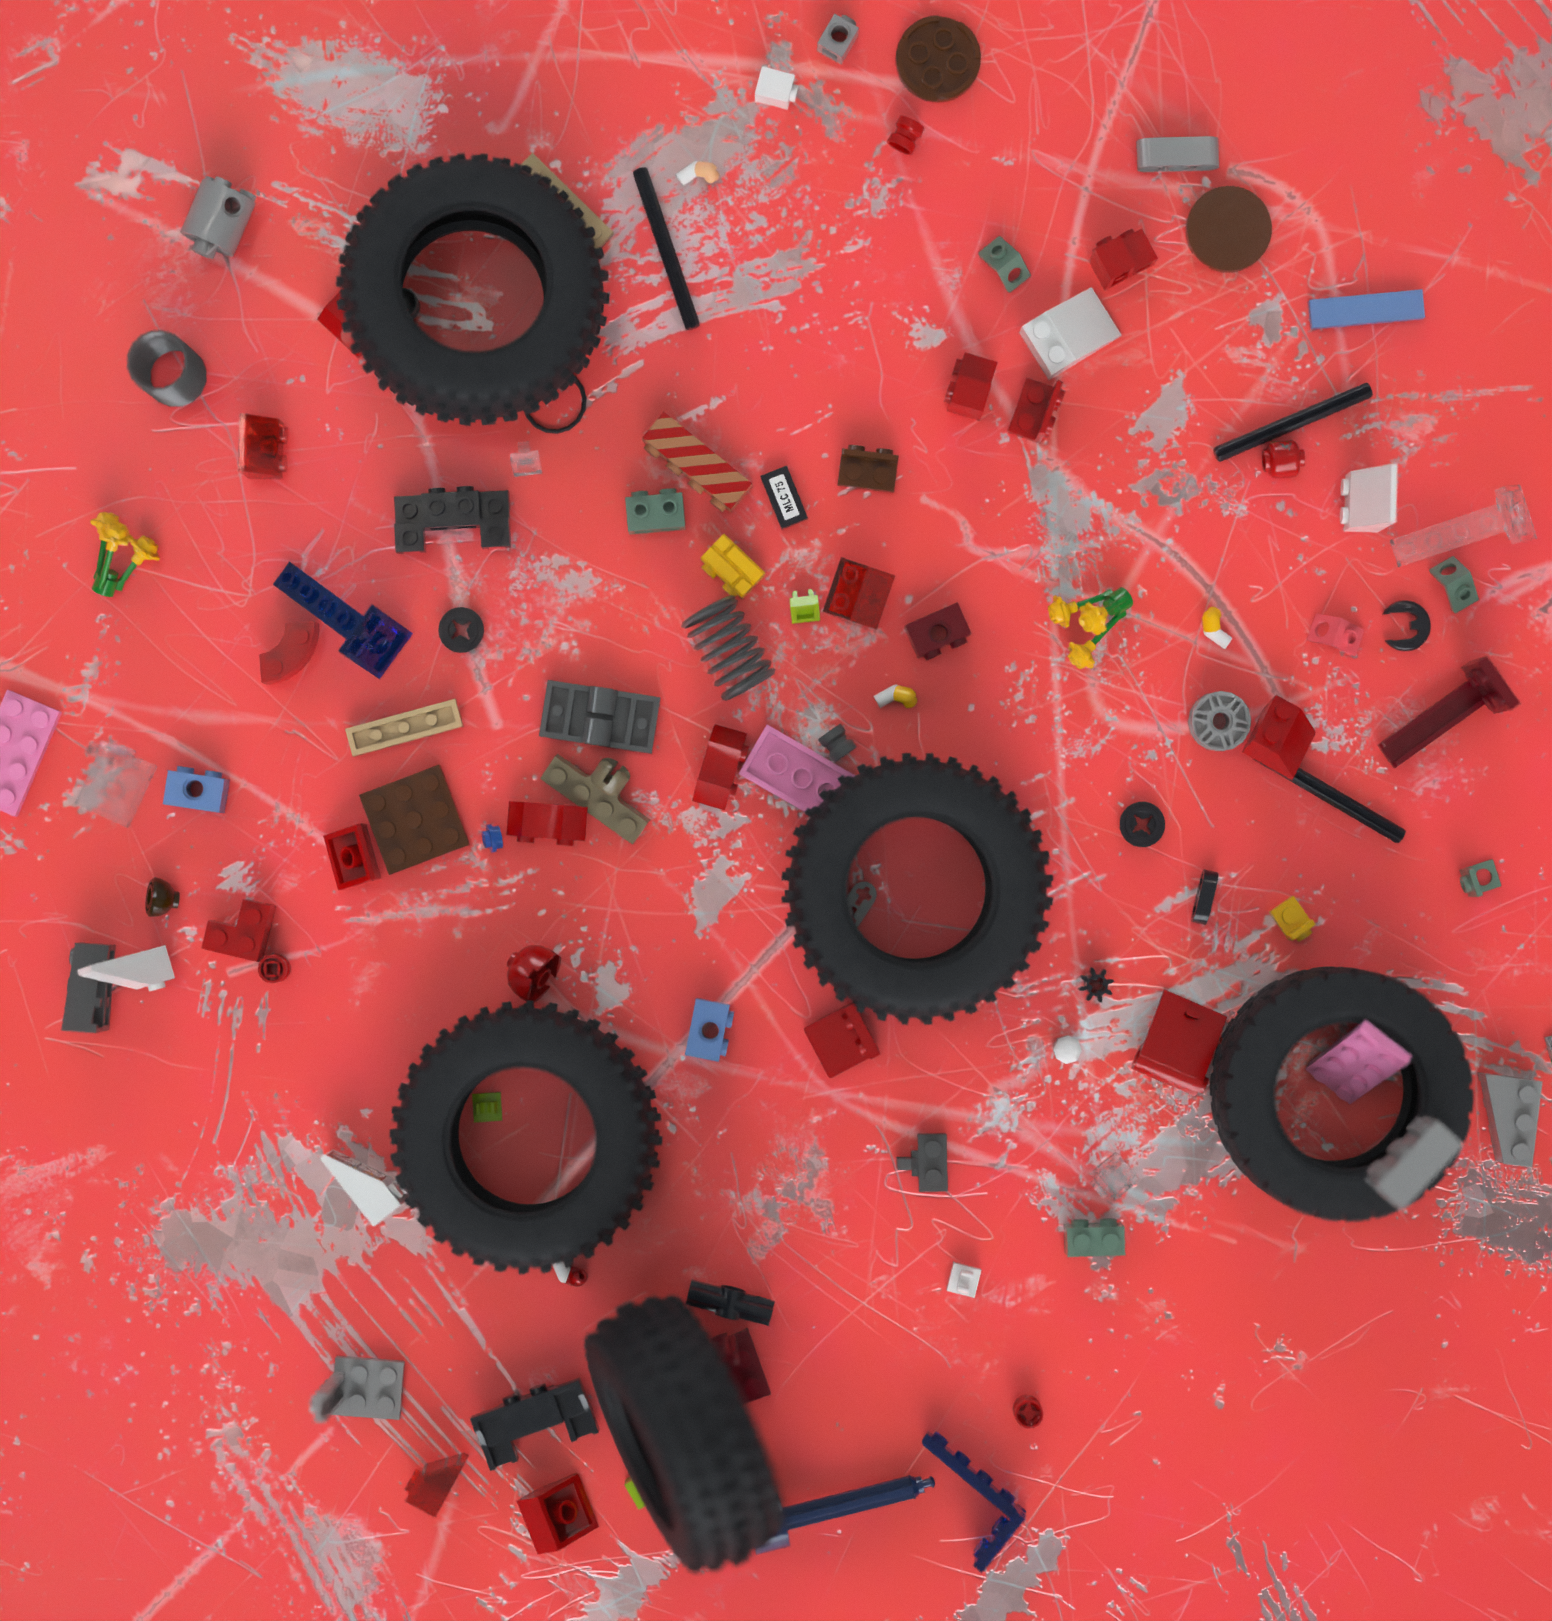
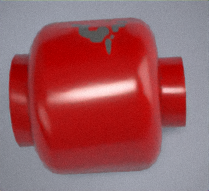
[1262,440,1305,479]

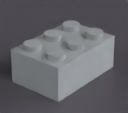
[1364,1116,1464,1211]

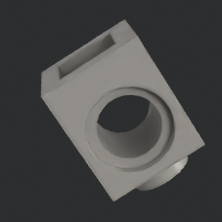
[817,13,859,65]

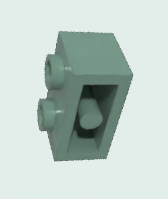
[625,488,686,535]
[1064,1218,1125,1257]

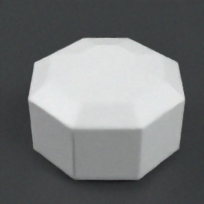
[1053,1035,1082,1064]

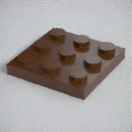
[359,765,470,875]

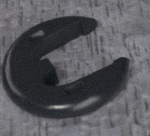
[1382,600,1431,651]

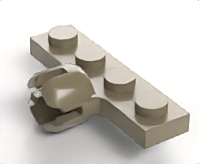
[540,754,650,845]

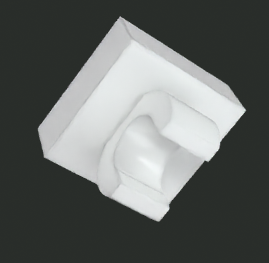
[946,1262,982,1298]

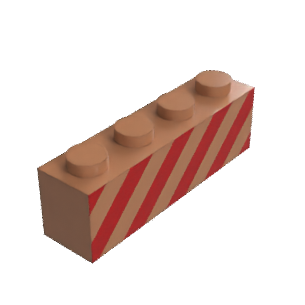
[642,411,753,513]

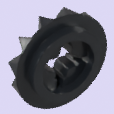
[438,607,484,653]
[1119,802,1165,847]

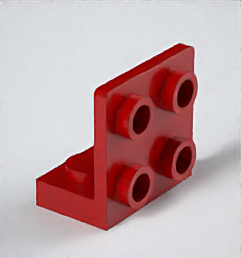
[1007,378,1066,444]
[804,1003,881,1078]

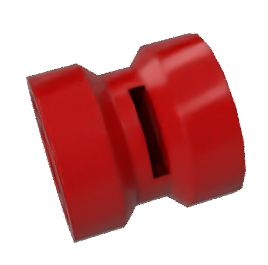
[887,116,925,155]
[258,954,291,983]
[1012,1395,1044,1429]

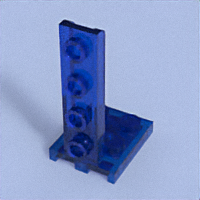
[273,562,413,679]
[922,1431,1026,1573]

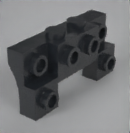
[394,486,511,554]
[470,1377,600,1471]

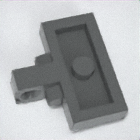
[896,1133,948,1192]

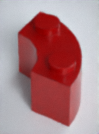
[259,621,319,685]
[692,724,749,810]
[506,801,588,846]

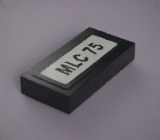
[760,466,808,530]

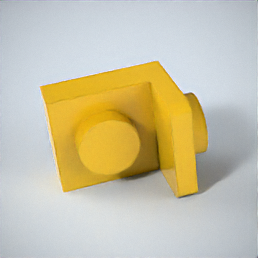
[1269,896,1316,942]

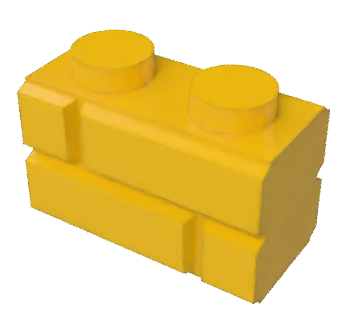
[700,534,765,599]

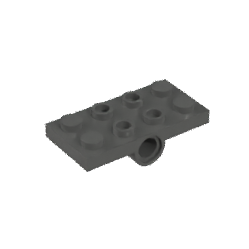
[539,680,661,754]

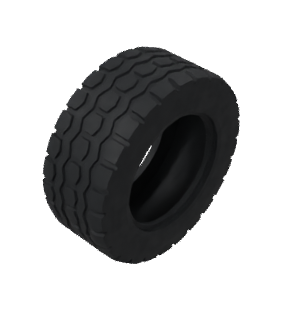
[1210,966,1474,1222]

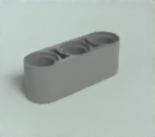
[1136,136,1219,172]

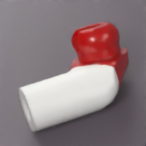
[552,1261,588,1287]

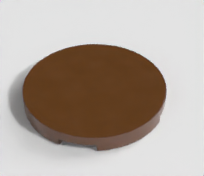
[896,15,981,102]
[1186,186,1272,273]

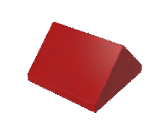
[323,823,381,890]

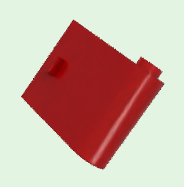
[1131,990,1227,1096]

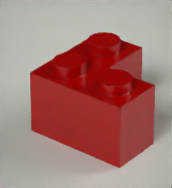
[1089,229,1158,291]
[944,352,998,421]
[201,899,276,962]

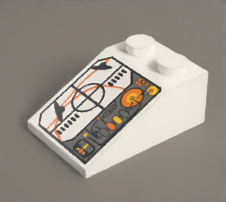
[320,1149,407,1227]

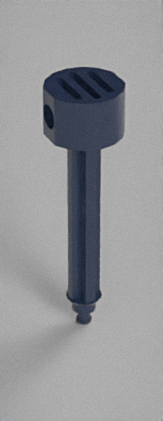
[754,1475,935,1555]

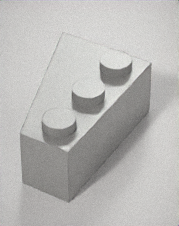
[1477,1072,1542,1167]

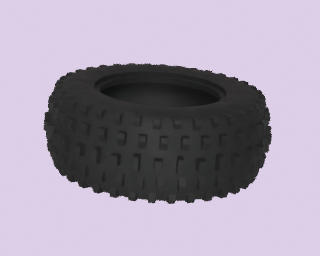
[336,153,609,426]
[781,753,1054,1025]
[389,1000,662,1274]
[584,1295,785,1573]

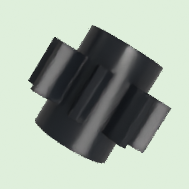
[1078,967,1114,1003]

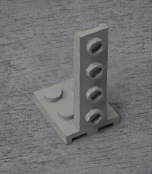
[310,1356,405,1423]

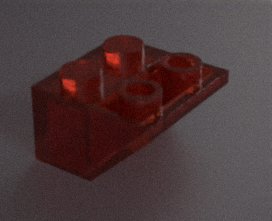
[823,557,895,632]

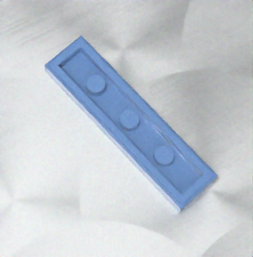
[1308,289,1425,330]

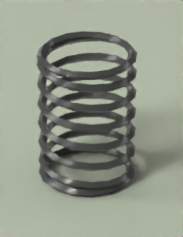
[127,330,206,407]
[681,595,776,701]

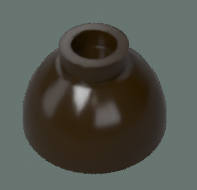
[145,877,180,917]

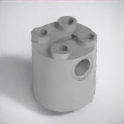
[180,176,256,260]

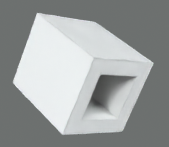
[755,66,799,110]

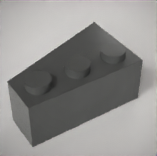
[61,942,116,1033]

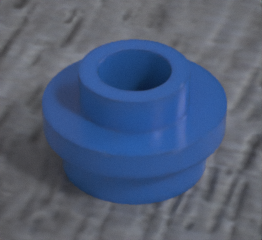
[482,824,503,853]

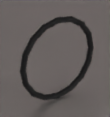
[525,380,587,434]

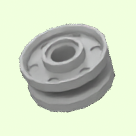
[1188,691,1251,751]

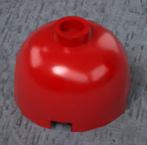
[507,945,561,1003]

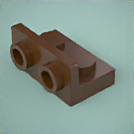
[837,445,899,493]

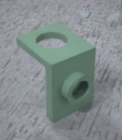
[978,236,1031,293]
[1429,556,1479,613]
[1459,859,1501,897]

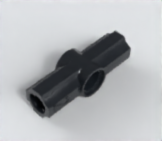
[686,1279,775,1326]

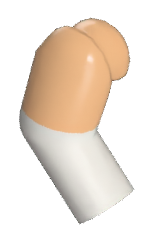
[675,161,719,186]

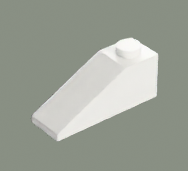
[77,945,175,992]

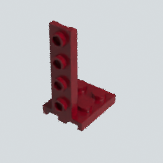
[1377,656,1521,768]
[711,1328,771,1403]

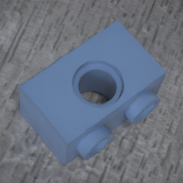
[163,766,230,813]
[685,998,734,1062]

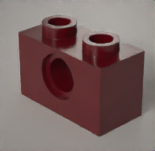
[904,602,971,660]

